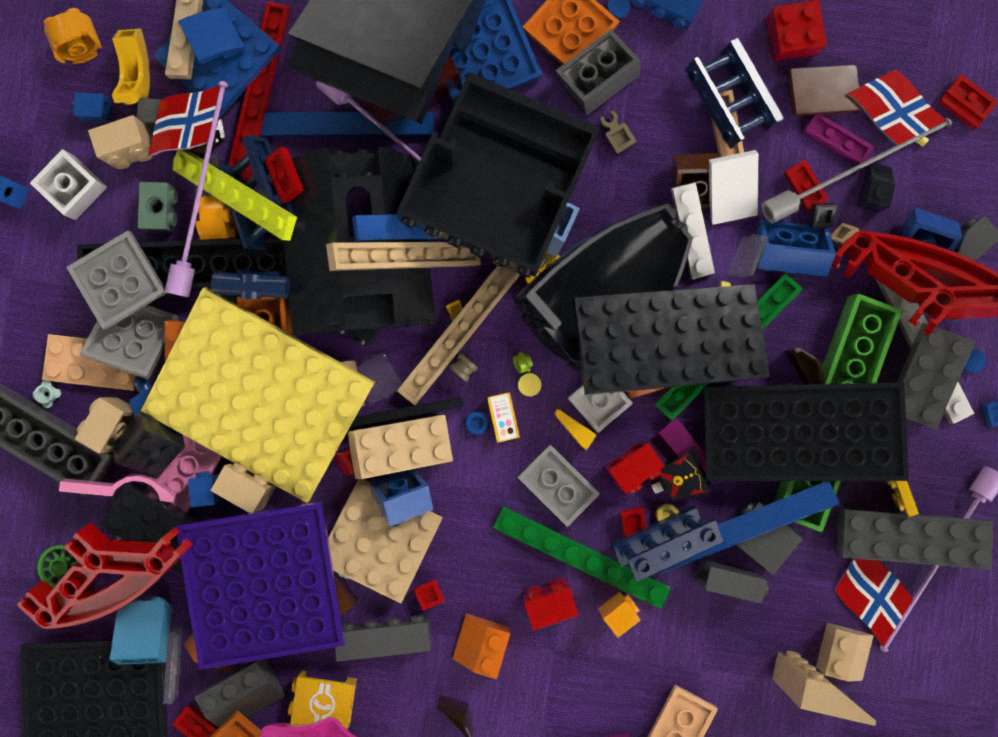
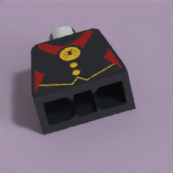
[651,445,712,500]

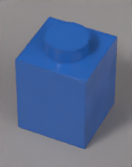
[72,92,112,123]
[188,471,221,507]

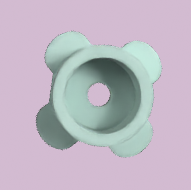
[33,380,61,408]

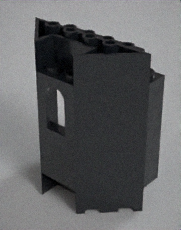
[283,146,435,335]

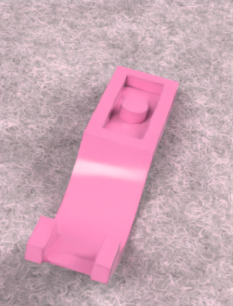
[59,473,176,502]

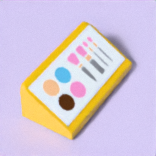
[487,392,520,443]

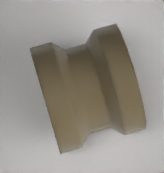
[449,354,478,382]

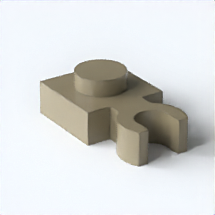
[599,111,637,155]

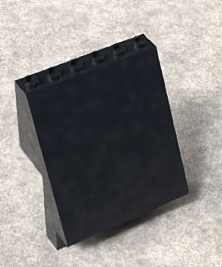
[287,0,486,124]
[397,72,600,278]

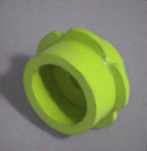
[513,352,533,374]

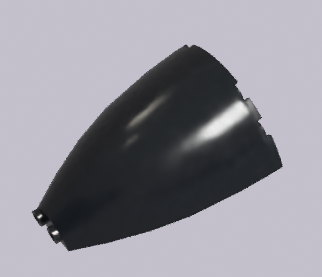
[514,203,693,394]

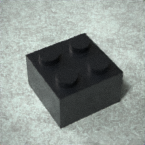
[113,411,185,479]

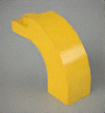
[112,29,150,105]

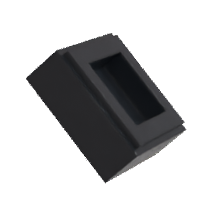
[808,202,837,228]

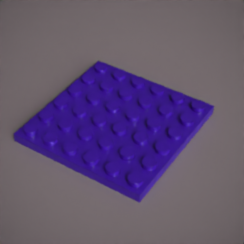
[175,502,345,670]

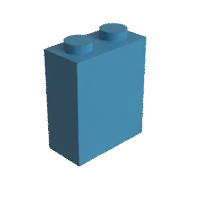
[110,597,173,665]

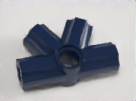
[211,269,290,299]

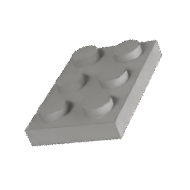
[518,444,600,527]

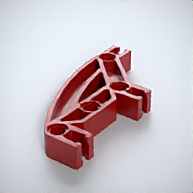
[831,231,998,336]
[17,523,193,629]

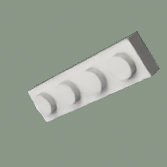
[671,182,715,279]

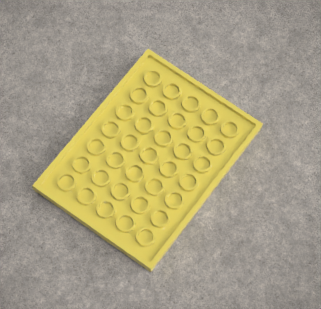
[141,287,375,503]

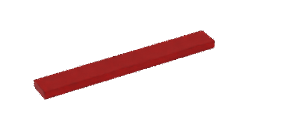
[228,1,291,183]

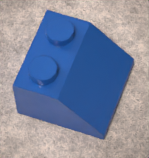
[900,207,962,251]
[369,469,433,526]

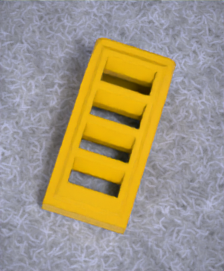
[554,409,596,450]

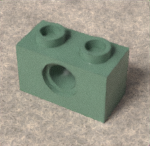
[138,182,178,233]

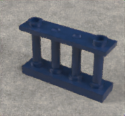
[685,38,784,149]
[216,135,297,250]
[610,506,723,582]

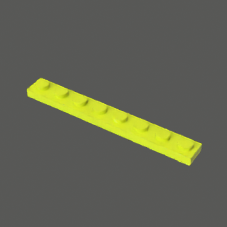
[172,149,297,241]

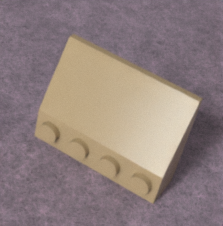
[772,651,876,726]

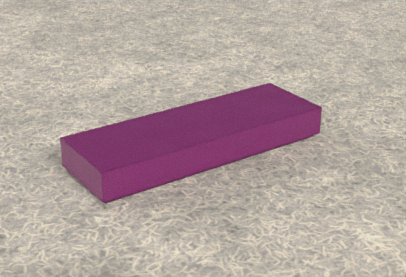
[802,115,875,166]
[657,418,706,472]

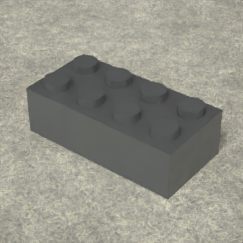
[896,323,976,430]

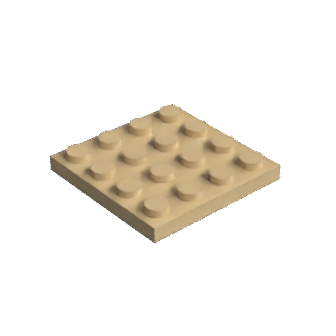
[328,479,443,603]

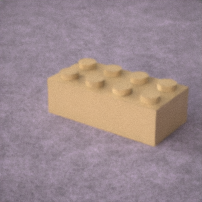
[347,415,453,479]

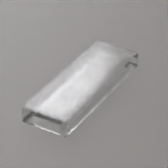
[163,626,183,704]

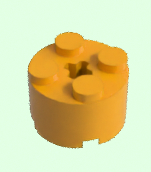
[43,8,102,64]
[196,195,238,240]

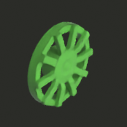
[37,545,78,588]

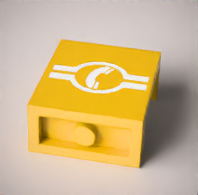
[288,670,357,730]

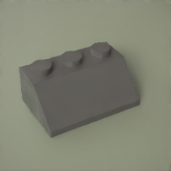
[556,29,641,116]
[194,659,286,727]

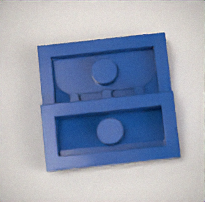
[178,8,246,65]

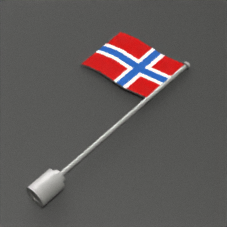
[761,70,952,224]

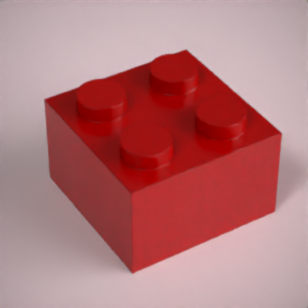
[766,0,827,62]
[604,441,665,494]
[523,578,579,631]

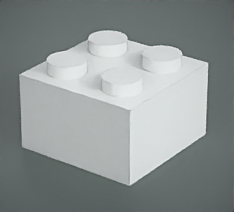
[30,149,107,220]

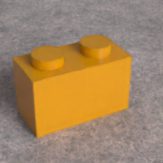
[598,592,640,638]

